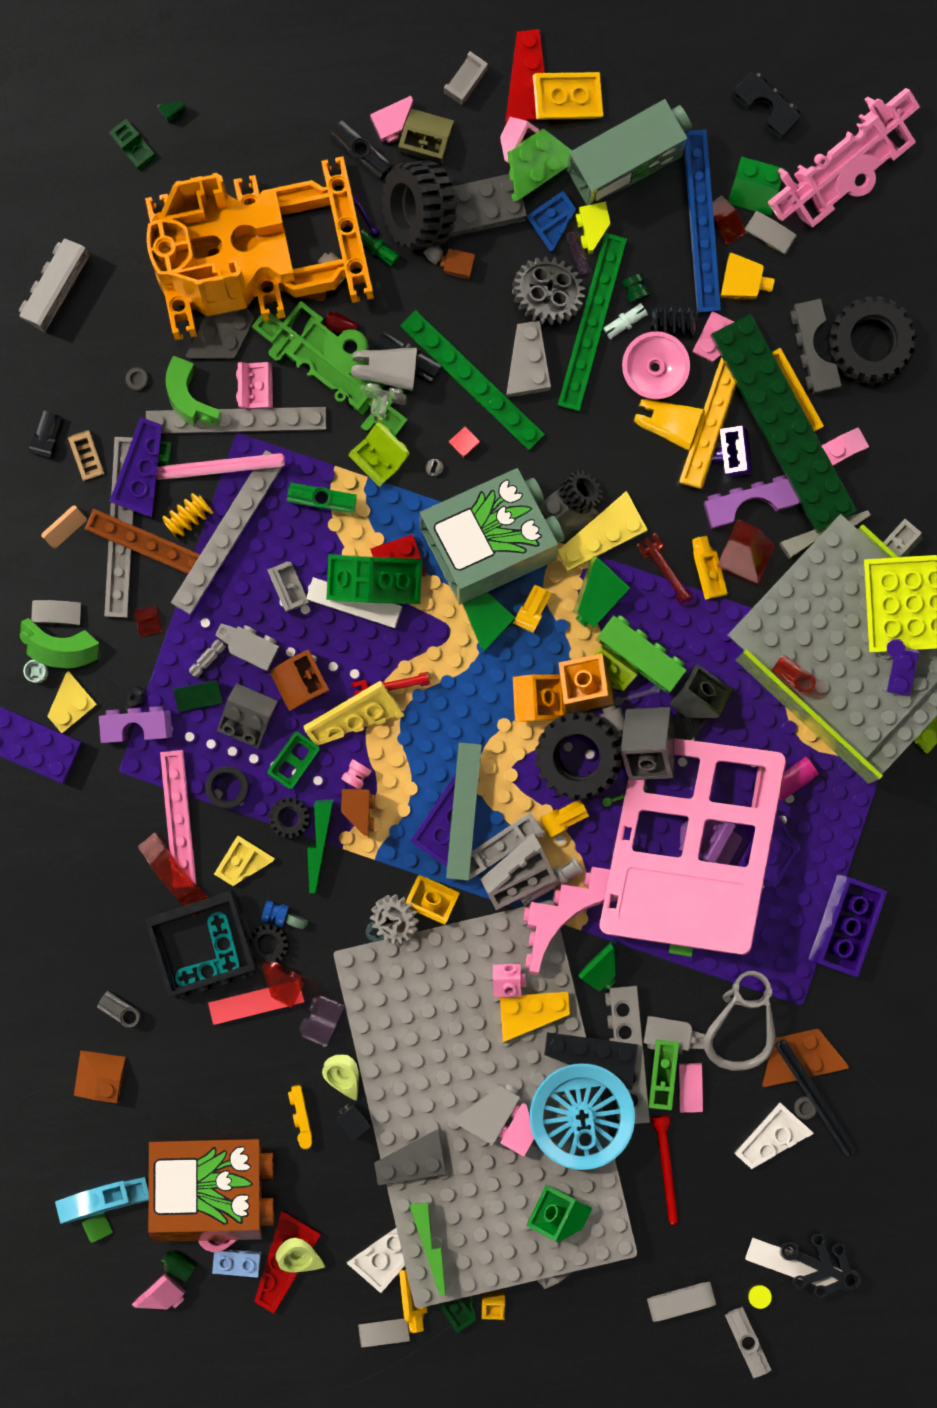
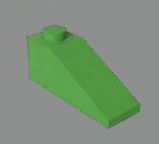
[648,1039,679,1110]

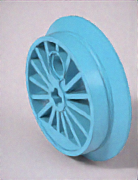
[530,1064,635,1170]

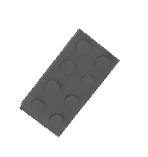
[449,174,527,238]

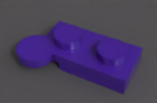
[887,639,919,696]

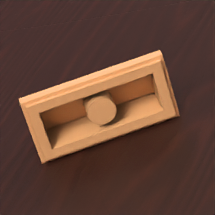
[41,505,87,549]

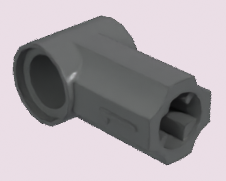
[97,991,142,1028]

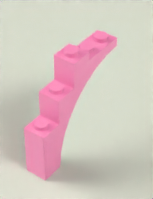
[523,867,618,975]

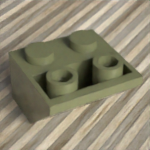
[398,109,454,164]

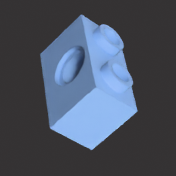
[212,1249,261,1278]

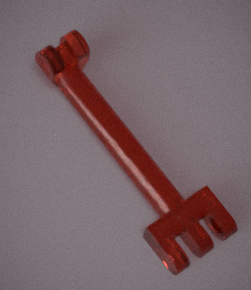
[636,533,693,605]

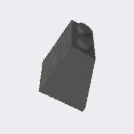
[621,707,674,780]

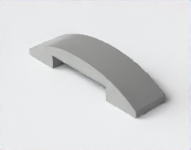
[467,812,543,881]

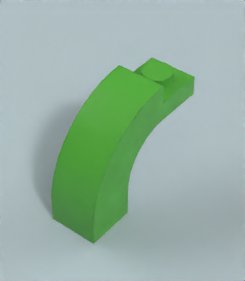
[166,356,222,427]
[20,618,99,668]

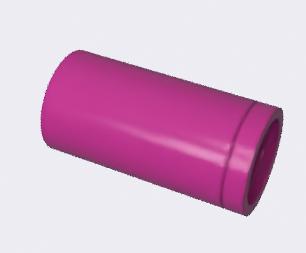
[780,757,819,801]

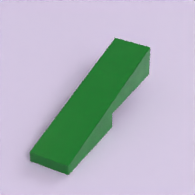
[307,799,334,893]

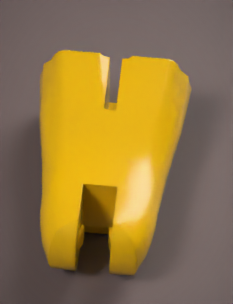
[634,399,704,451]

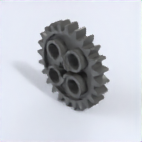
[512,256,585,325]

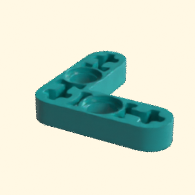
[175,912,240,987]

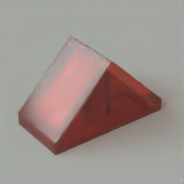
[712,195,746,245]

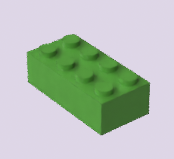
[596,615,686,694]

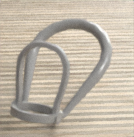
[704,971,776,1071]

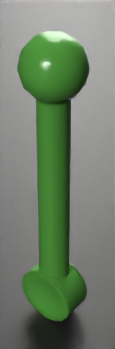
[603,784,647,807]

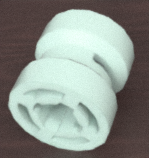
[23,660,48,683]

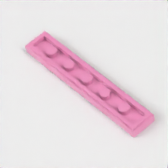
[160,750,197,887]

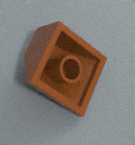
[74,1050,126,1103]

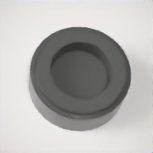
[126,367,149,391]
[794,1096,817,1120]

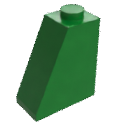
[573,556,630,628]
[462,592,515,652]

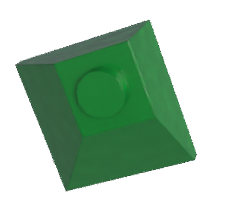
[578,938,618,992]
[526,1185,593,1243]

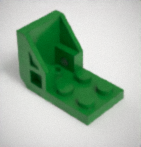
[326,554,422,604]

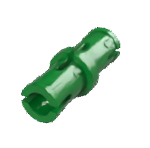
[360,229,400,267]

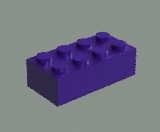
[0,707,83,784]
[808,874,887,977]

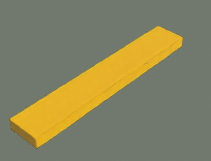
[679,357,737,489]

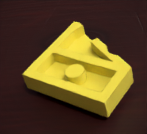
[47,671,97,734]
[214,836,275,886]

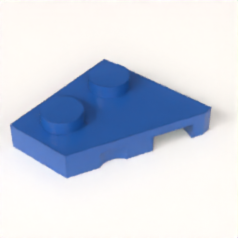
[527,191,576,252]

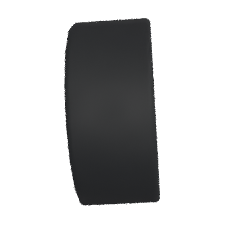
[205,766,249,809]

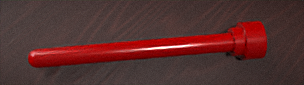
[652,1115,678,1225]

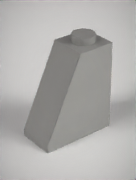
[453,1085,520,1145]

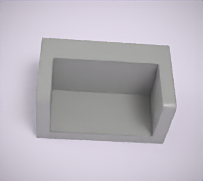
[444,52,488,105]

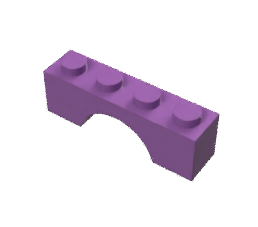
[704,475,799,529]

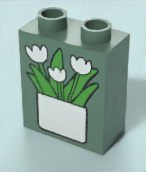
[567,99,693,205]
[419,468,565,605]

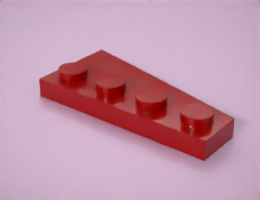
[505,29,545,124]
[254,1211,321,1313]

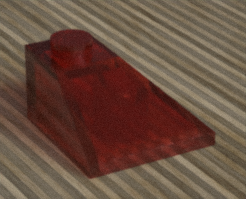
[717,519,775,584]

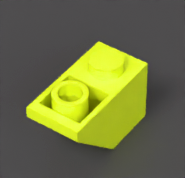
[576,201,610,255]

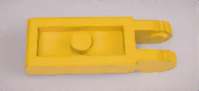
[288,1084,313,1149]

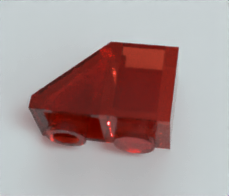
[262,960,305,1008]

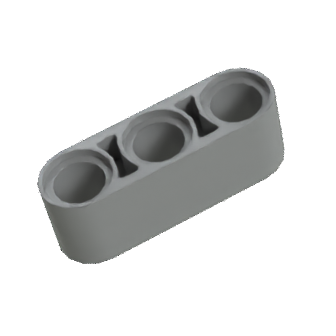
[647,1282,716,1322]

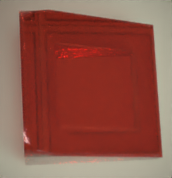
[134,606,162,637]

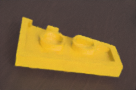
[500,992,570,1042]

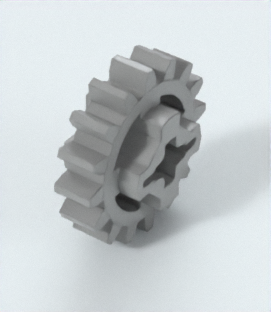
[370,894,419,944]

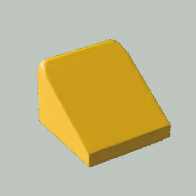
[482,1291,505,1320]

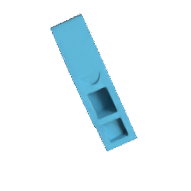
[55,1177,149,1224]

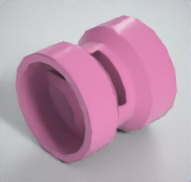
[341,759,371,790]

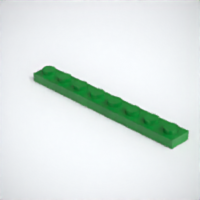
[558,233,627,412]
[400,310,545,451]

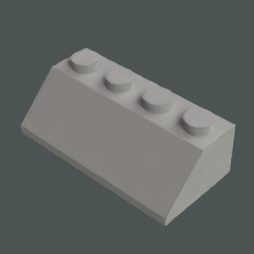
[19,238,90,332]

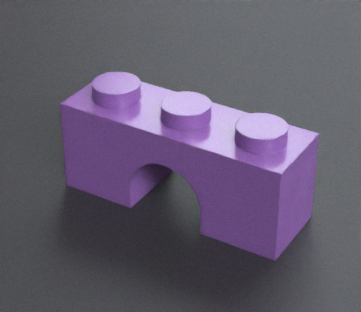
[99,706,172,743]

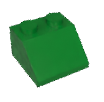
[728,157,785,217]

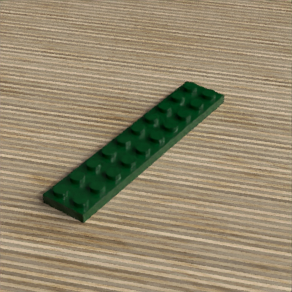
[710,314,857,533]

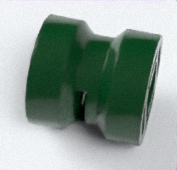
[622,274,650,303]

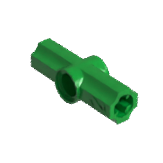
[287,482,357,514]

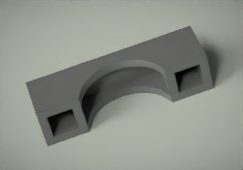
[790,299,841,395]

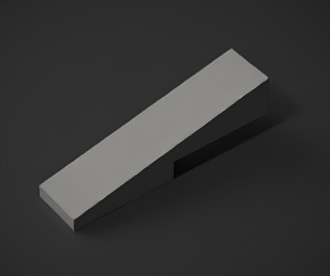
[779,510,871,559]

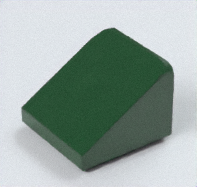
[157,101,186,123]

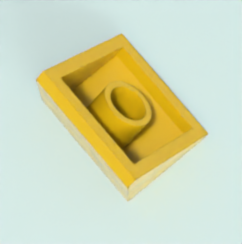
[405,875,460,925]

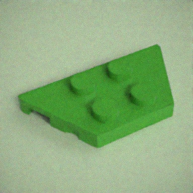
[507,129,572,201]

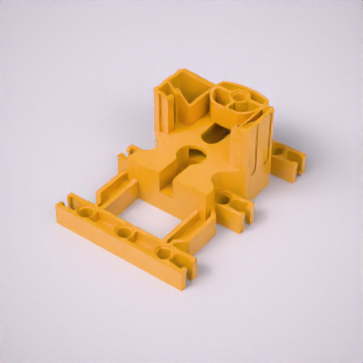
[145,156,374,341]

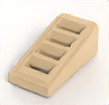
[68,430,104,481]

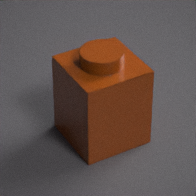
[440,248,475,280]

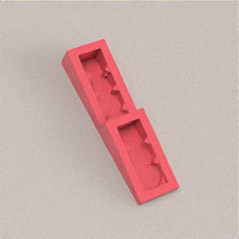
[208,980,304,1025]

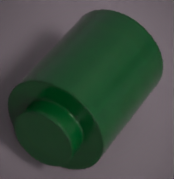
[161,1250,197,1284]

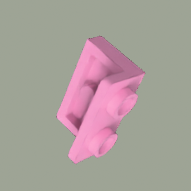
[236,362,273,409]

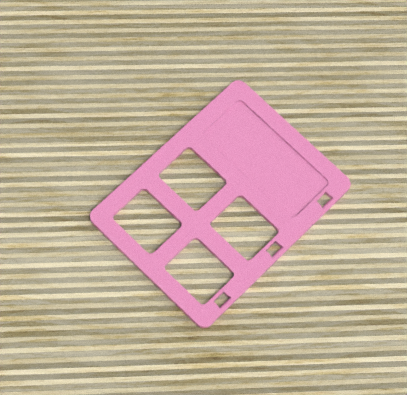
[600,738,786,955]

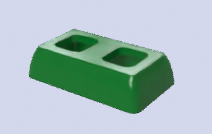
[267,732,319,789]

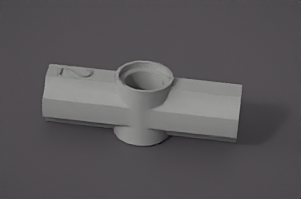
[725,1307,771,1378]

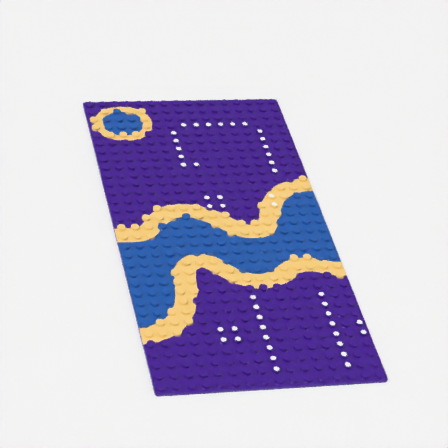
[119,433,879,1005]

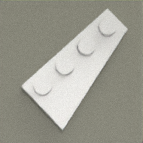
[347,1228,405,1293]

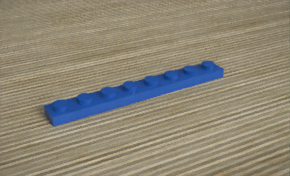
[684,129,721,312]

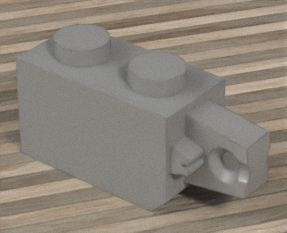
[215,624,280,672]
[643,1016,705,1054]

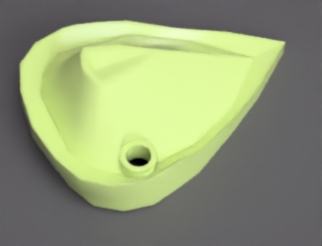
[322,1055,359,1101]
[275,1238,325,1272]

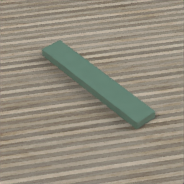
[446,742,481,881]

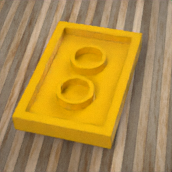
[533,72,603,120]

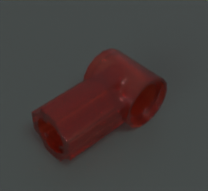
[771,654,816,695]

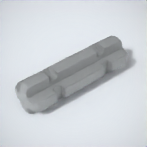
[189,639,226,678]

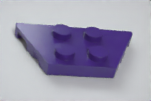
[736,813,800,887]

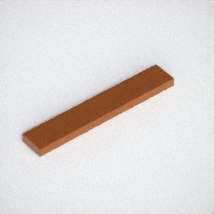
[84,508,200,574]

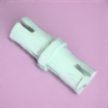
[603,303,648,340]

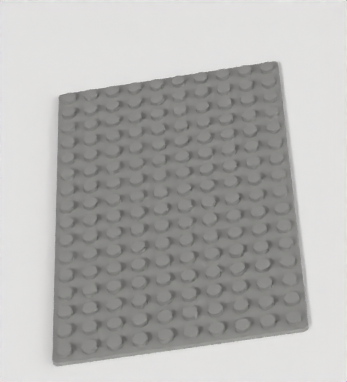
[334,901,637,1308]

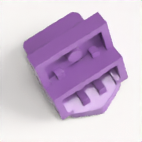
[679,820,742,865]

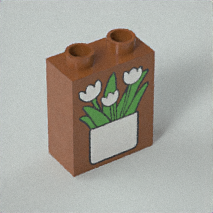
[148,1139,274,1242]

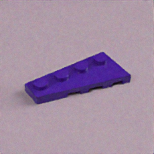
[109,417,162,518]
[410,774,480,866]

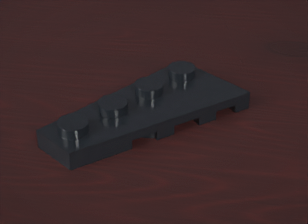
[544,1032,638,1090]

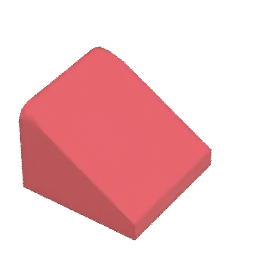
[449,427,480,458]

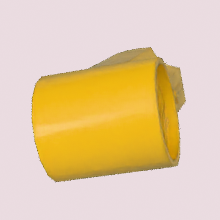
[513,585,552,633]
[540,799,589,838]

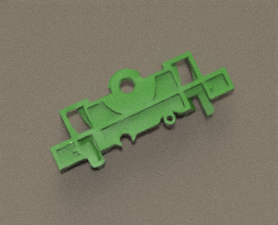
[252,301,408,437]

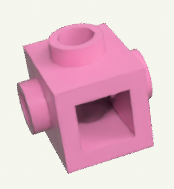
[493,964,526,997]

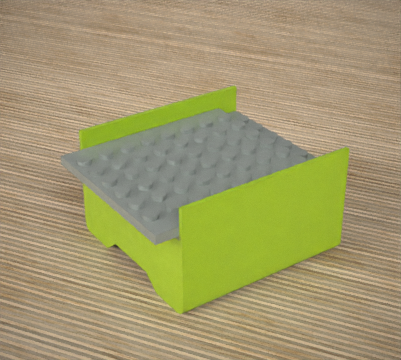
[727,514,937,784]

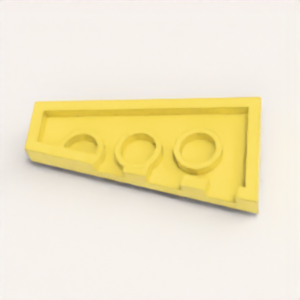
[557,491,647,572]
[303,681,404,746]

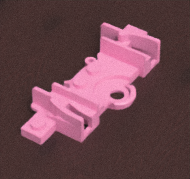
[768,88,920,227]

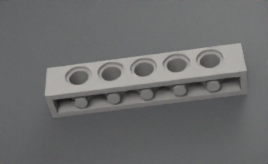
[605,985,650,1124]

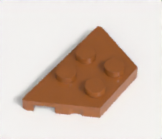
[762,1028,849,1087]

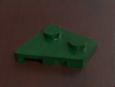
[438,1296,476,1333]

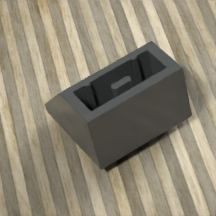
[217,683,278,748]

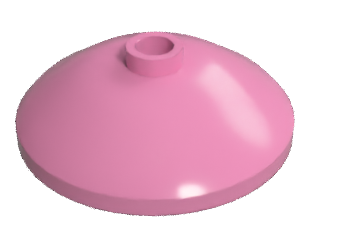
[622,332,690,399]

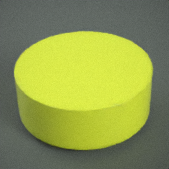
[748,1285,772,1309]

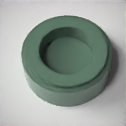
[284,913,308,930]

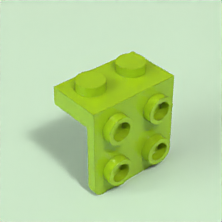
[348,422,410,487]

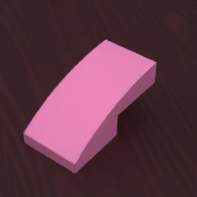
[679,1063,703,1113]

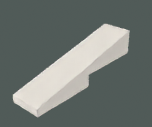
[306,577,403,628]
[745,1238,841,1286]

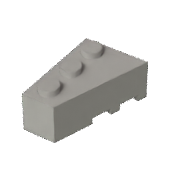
[506,321,551,398]
[481,832,557,910]

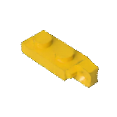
[692,536,727,600]
[399,1269,427,1333]

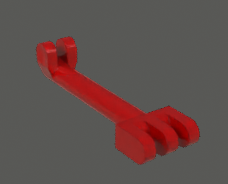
[351,671,431,696]

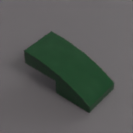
[109,119,156,170]

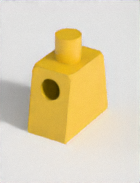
[720,253,775,300]

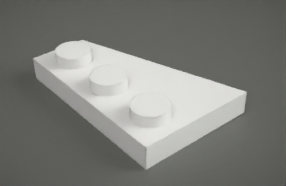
[734,1102,814,1169]

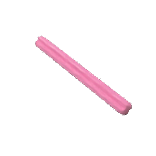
[156,453,285,480]

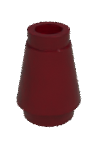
[324,311,358,334]

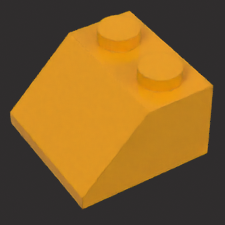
[559,654,614,713]
[513,675,566,722]

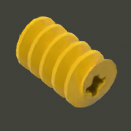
[162,493,213,540]

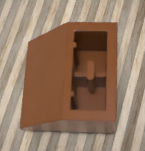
[269,649,329,711]
[341,789,375,836]

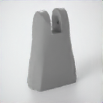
[351,348,417,391]

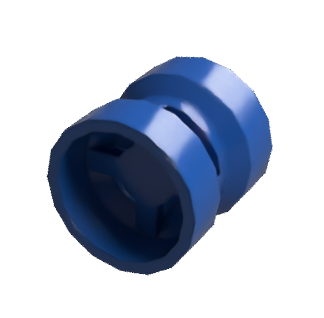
[261,900,289,928]

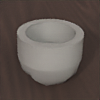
[423,246,443,265]
[426,459,444,477]

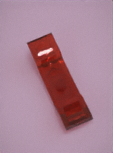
[138,832,208,917]

